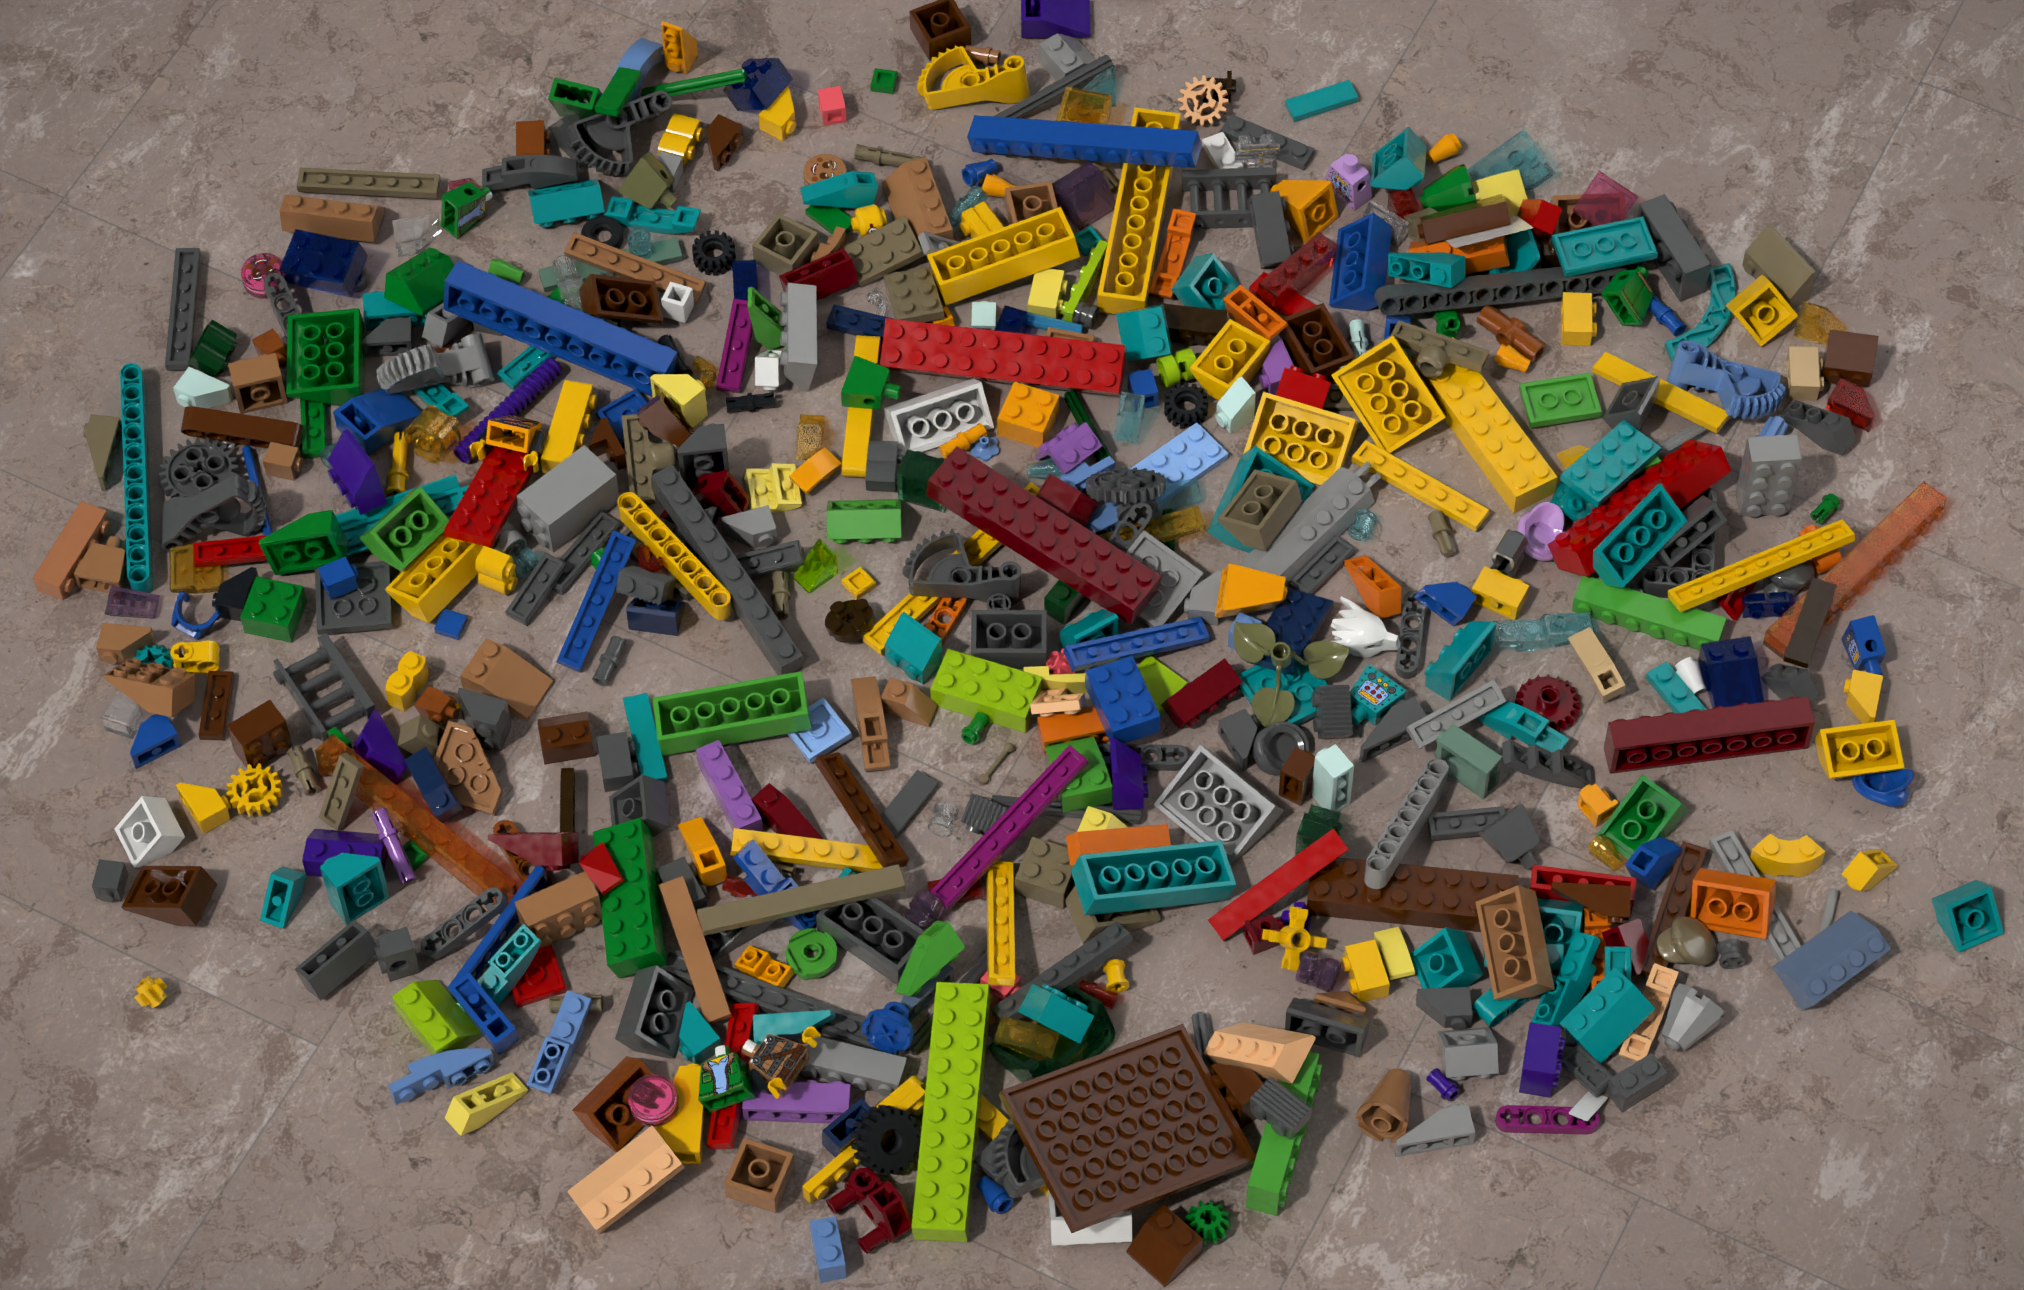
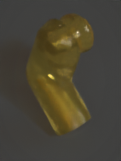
[692,356,717,387]

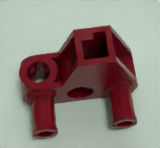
[826,1167,912,1254]

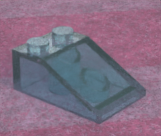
[1467,129,1556,191]

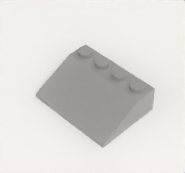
[1154,745,1284,866]

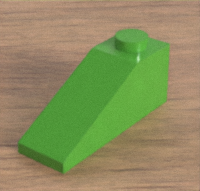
[748,287,784,350]

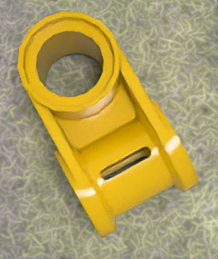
[170,640,220,673]

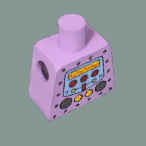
[1325,154,1372,211]

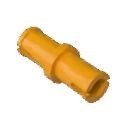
[939,423,988,459]

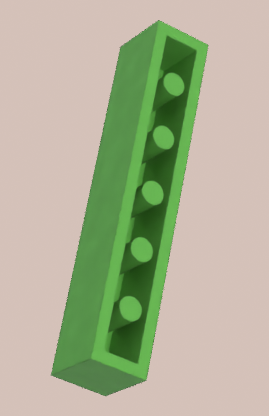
[1572,576,1726,655]

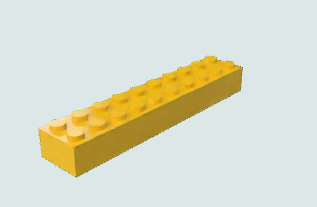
[1097,107,1181,314]

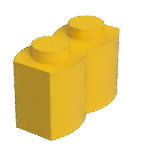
[658,113,704,166]
[475,546,518,596]
[385,651,429,711]

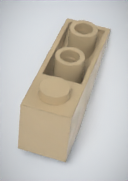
[1568,627,1626,703]

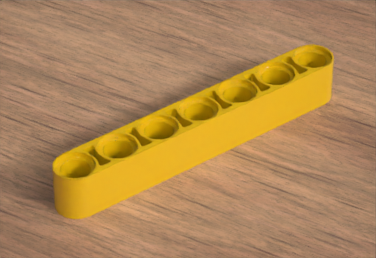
[842,335,881,478]
[617,492,732,620]

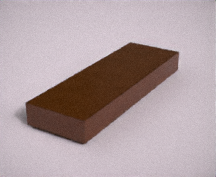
[199,671,235,741]

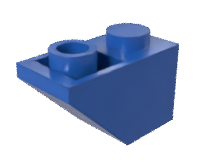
[1625,836,1682,890]

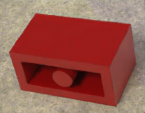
[1517,199,1562,238]
[1276,366,1331,409]

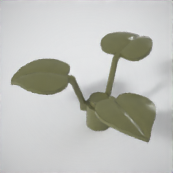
[1233,622,1349,727]

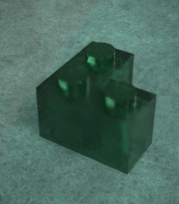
[1295,804,1344,856]

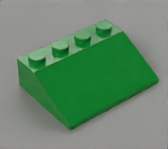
[286,308,365,406]

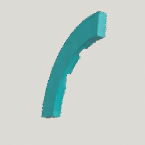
[1664,263,1735,362]

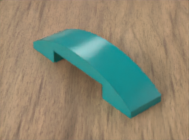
[604,196,701,234]
[412,383,470,421]

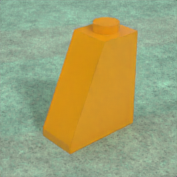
[1215,563,1287,618]

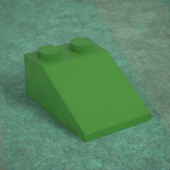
[1045,736,1112,813]

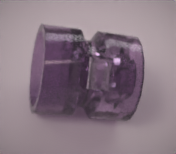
[902,890,945,931]
[1295,949,1342,992]

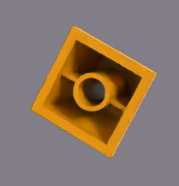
[1270,180,1339,244]

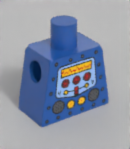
[1841,615,1886,675]

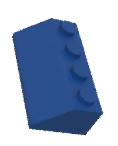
[1329,212,1392,311]

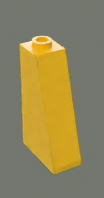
[654,1063,705,1164]

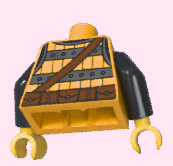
[470,416,546,473]

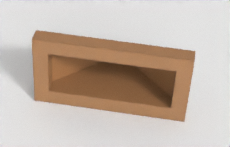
[1314,991,1366,1017]

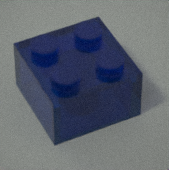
[723,58,793,111]

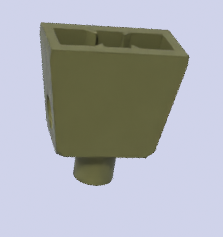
[618,152,678,209]

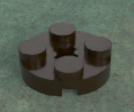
[825,599,876,643]

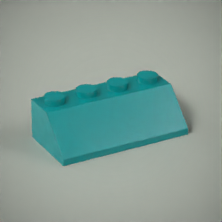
[1593,484,1687,588]

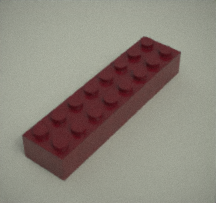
[1604,696,1815,774]

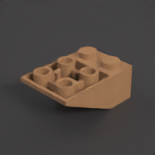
[104,658,196,717]

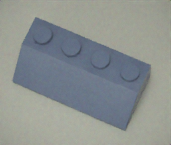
[1772,911,1891,1010]

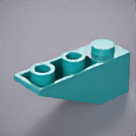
[800,171,878,209]
[1388,252,1465,288]

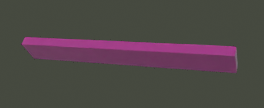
[929,745,1089,911]

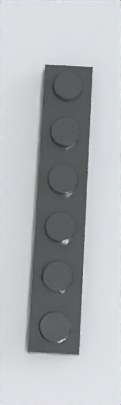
[165,248,201,370]
[991,922,1133,1028]

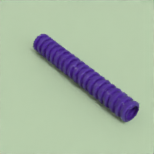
[453,358,562,464]

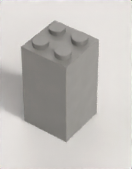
[517,445,619,552]

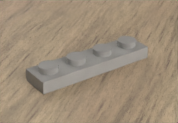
[1406,679,1506,750]

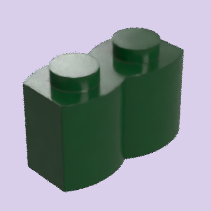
[188,320,238,377]

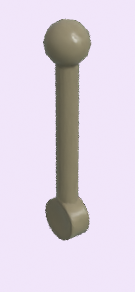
[979,743,1014,785]

